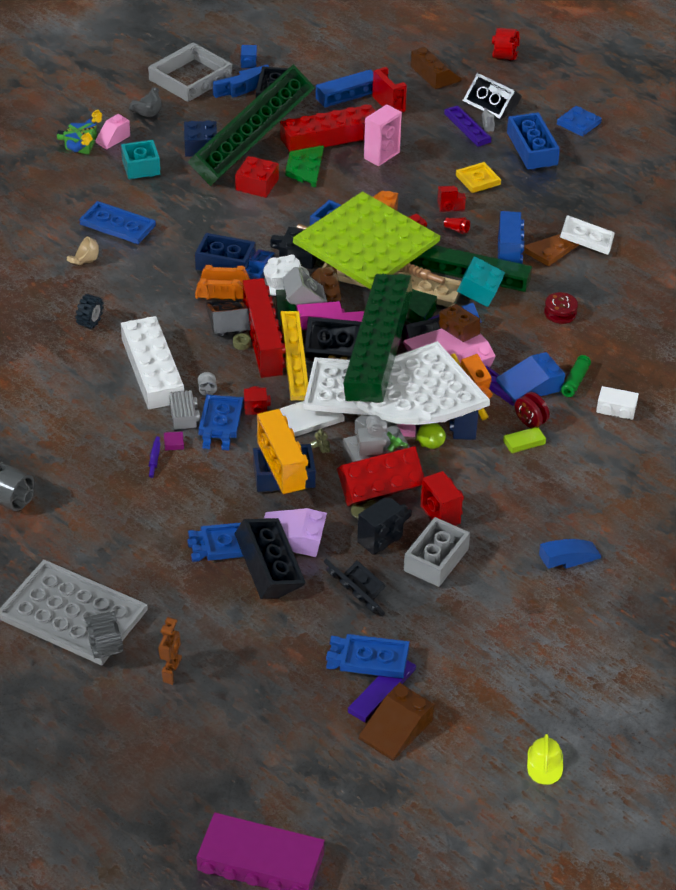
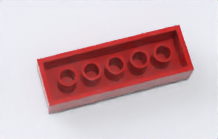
[280,104,376,152]
[243,278,286,378]

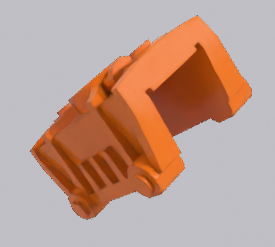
[195,265,250,301]

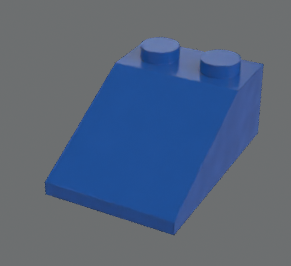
[496,352,565,403]

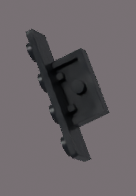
[323,559,386,617]

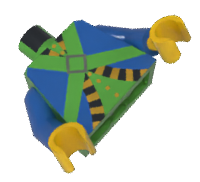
[57,110,102,155]

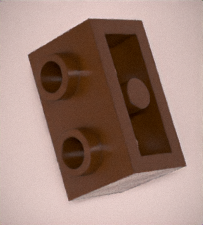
[439,304,480,342]

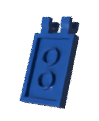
[199,395,244,450]
[187,523,243,562]
[326,634,410,678]

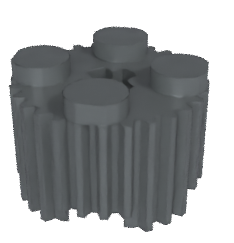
[85,611,123,659]

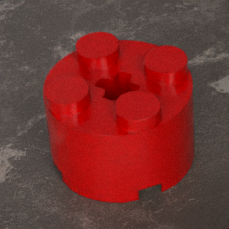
[492,28,520,60]

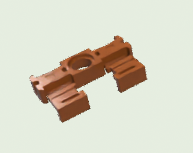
[158,617,182,685]

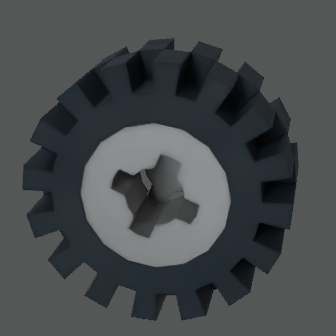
[75,294,104,329]

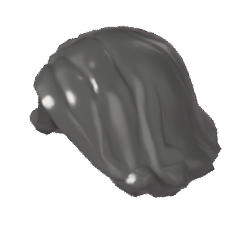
[129,87,162,118]

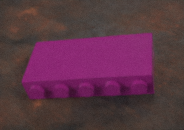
[197,812,325,890]

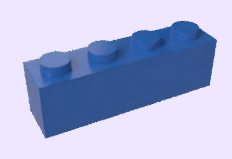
[316,69,373,108]

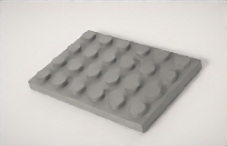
[0,559,148,665]

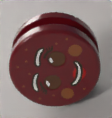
[544,292,578,324]
[515,392,550,428]

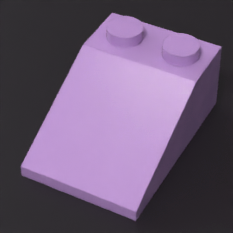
[264,508,327,557]

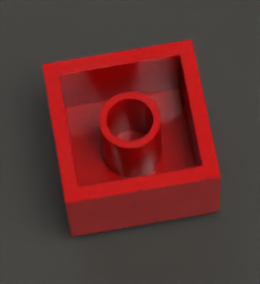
[235,156,279,198]
[420,471,464,526]

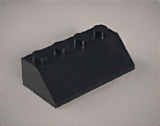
[235,518,306,599]

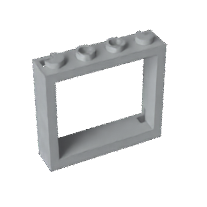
[148,42,232,102]

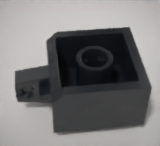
[270,227,317,269]
[357,498,412,555]

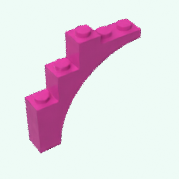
[297,301,364,330]

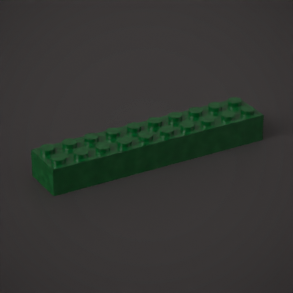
[188,64,315,186]
[343,273,412,402]

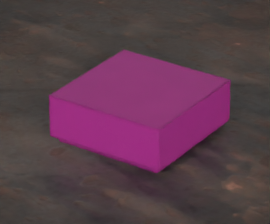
[164,431,184,450]

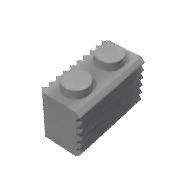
[170,390,200,430]

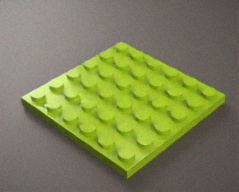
[293,191,440,289]

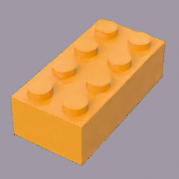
[257,409,308,494]

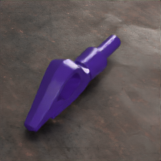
[149,436,160,478]

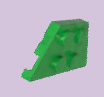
[285,146,324,188]

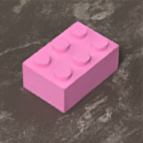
[364,105,402,166]

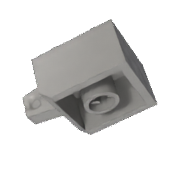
[282,267,327,306]

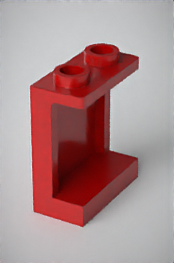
[373,67,407,113]

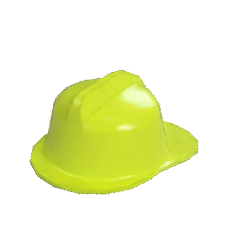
[527,734,563,785]

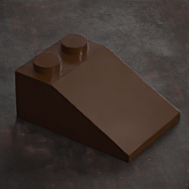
[359,683,434,761]

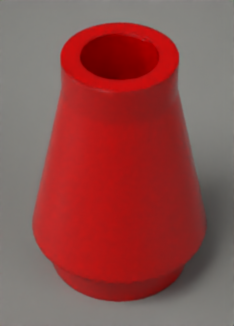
[444,217,470,234]

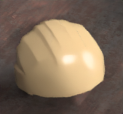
[67,236,99,265]

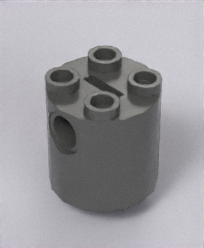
[0,461,35,512]

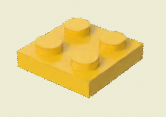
[456,162,501,193]

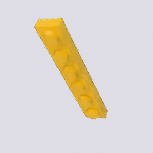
[280,311,308,401]

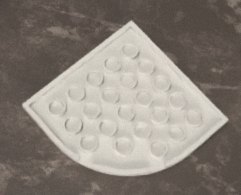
[337,341,490,425]

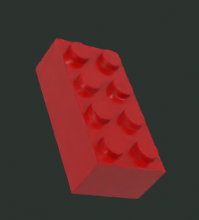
[337,446,424,506]

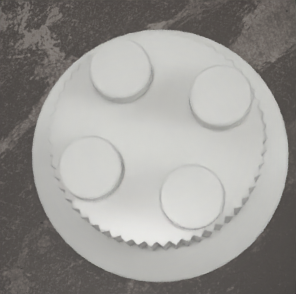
[263,255,310,296]

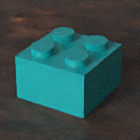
[121,140,161,179]
[457,256,505,307]

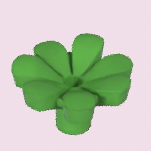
[387,431,409,452]

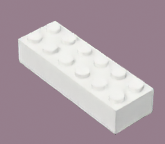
[121,316,184,410]

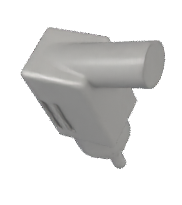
[482,108,495,132]

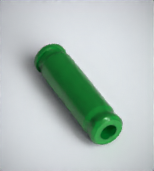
[561,355,591,397]

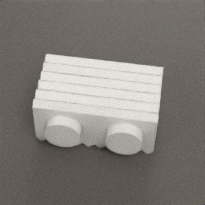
[596,386,639,420]

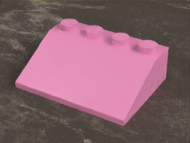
[403,329,496,367]

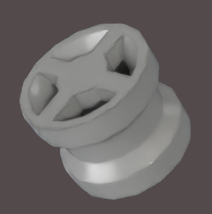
[198,372,217,396]

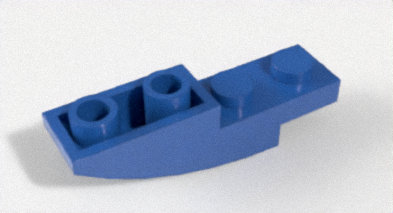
[213,64,269,98]

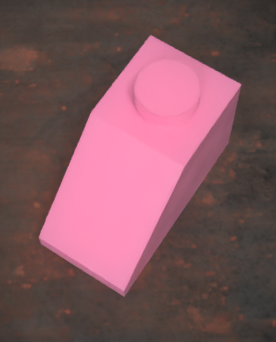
[95,114,130,150]

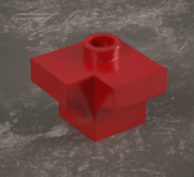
[437,186,466,212]

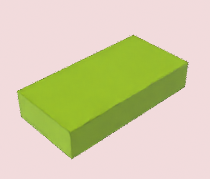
[503,427,546,453]

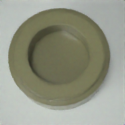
[233,333,251,350]

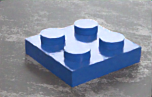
[557,106,602,137]

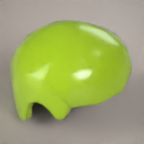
[416,423,446,449]

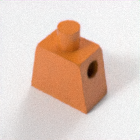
[461,354,493,399]

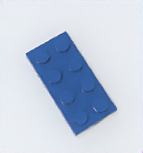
[79,201,156,244]

